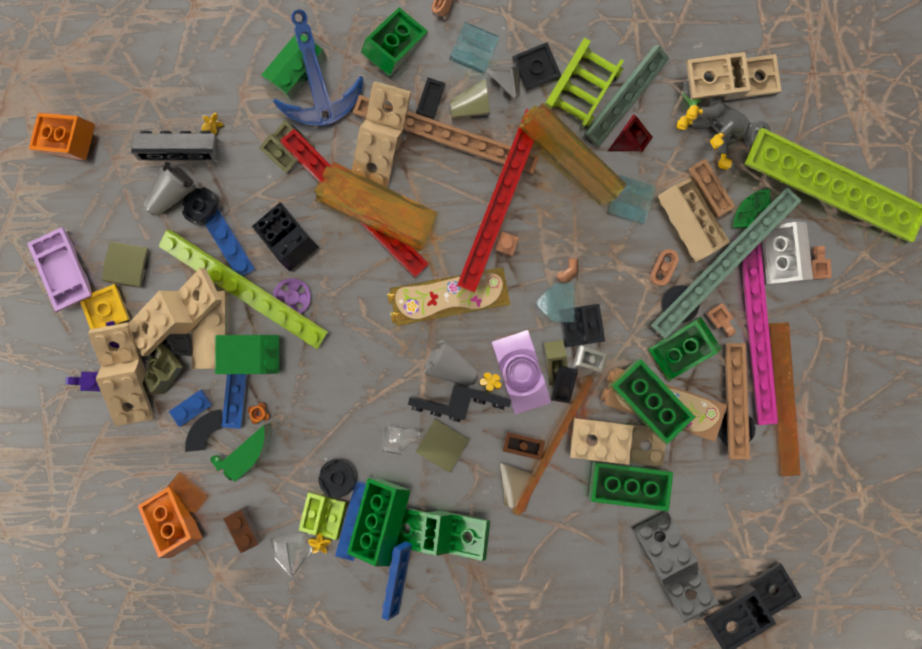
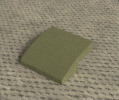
[259,120,315,174]
[102,241,149,288]
[416,419,470,473]

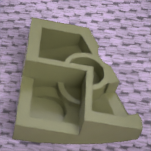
[144,342,183,394]

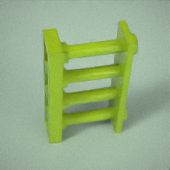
[544,37,624,130]

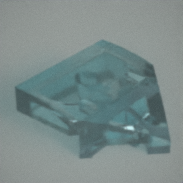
[535,283,574,322]

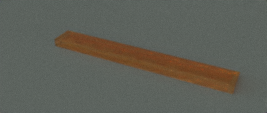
[768,322,801,476]
[511,376,594,516]

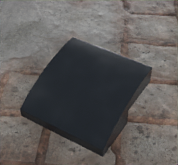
[559,304,605,348]

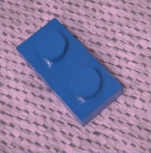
[168,390,212,427]

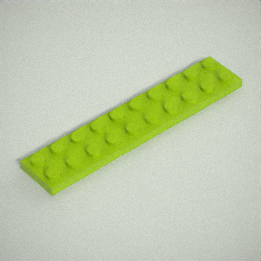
[745,128,922,243]

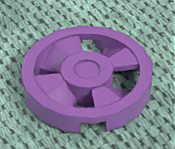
[273,278,312,314]

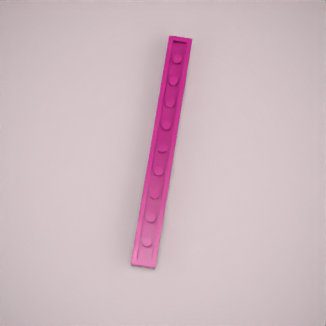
[741,242,778,425]

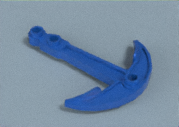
[273,9,363,125]

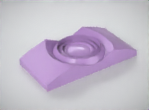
[27,227,92,312]
[492,330,551,414]

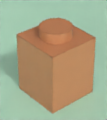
[494,231,519,258]

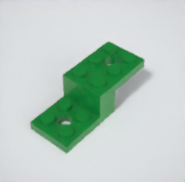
[396,508,490,561]

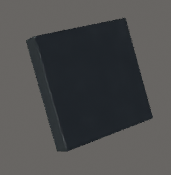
[512,42,562,92]

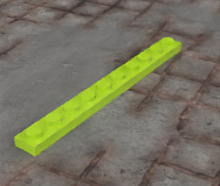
[158,229,328,349]

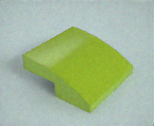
[299,492,348,540]

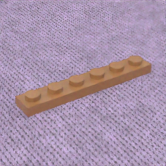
[725,343,750,460]

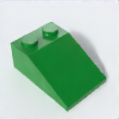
[360,7,428,76]
[648,316,722,381]
[215,335,279,374]

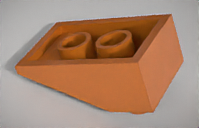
[28,113,95,161]
[137,486,203,558]

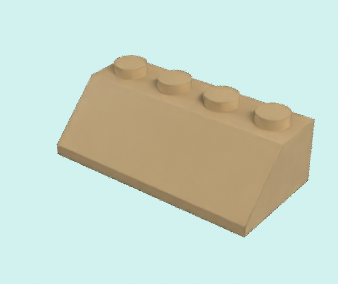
[658,177,730,262]
[191,291,230,369]

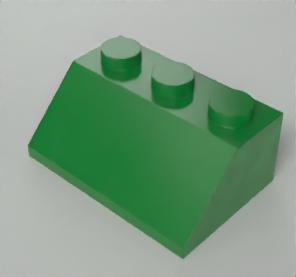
[261,35,326,100]

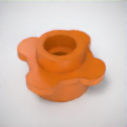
[247,403,270,424]

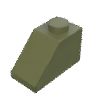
[544,340,567,386]

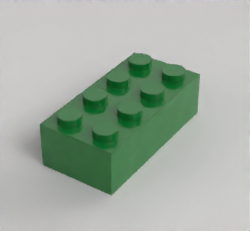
[609,359,696,444]
[588,460,673,511]
[347,478,411,567]

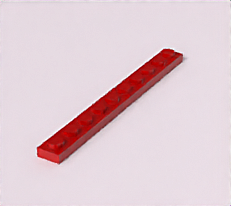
[457,109,541,293]
[280,129,429,278]

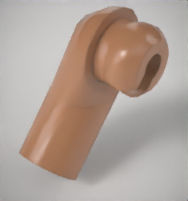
[557,258,578,283]

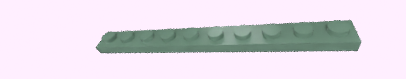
[650,187,802,339]

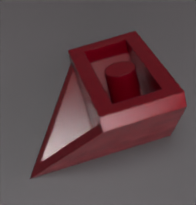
[607,114,653,152]

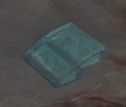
[449,22,500,74]
[608,174,656,223]

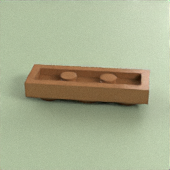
[688,158,735,218]

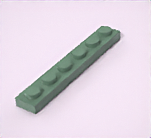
[584,45,669,146]

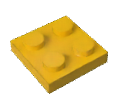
[80,284,130,330]

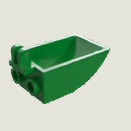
[210,423,272,482]

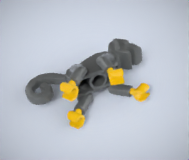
[677,74,771,170]

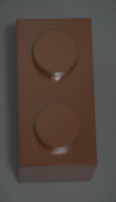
[502,431,545,460]
[223,506,263,554]

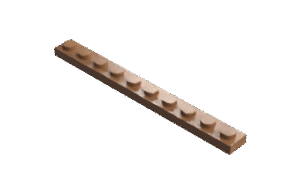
[353,95,539,175]

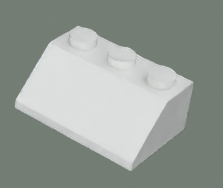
[762,222,813,284]

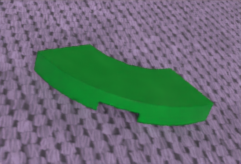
[732,189,771,229]

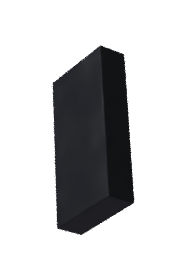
[416,77,446,120]
[551,366,578,404]

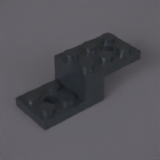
[408,384,511,422]
[703,563,802,649]

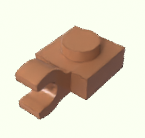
[811,246,832,279]
[706,303,736,338]

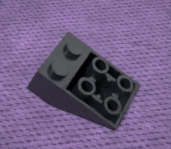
[252,202,319,271]

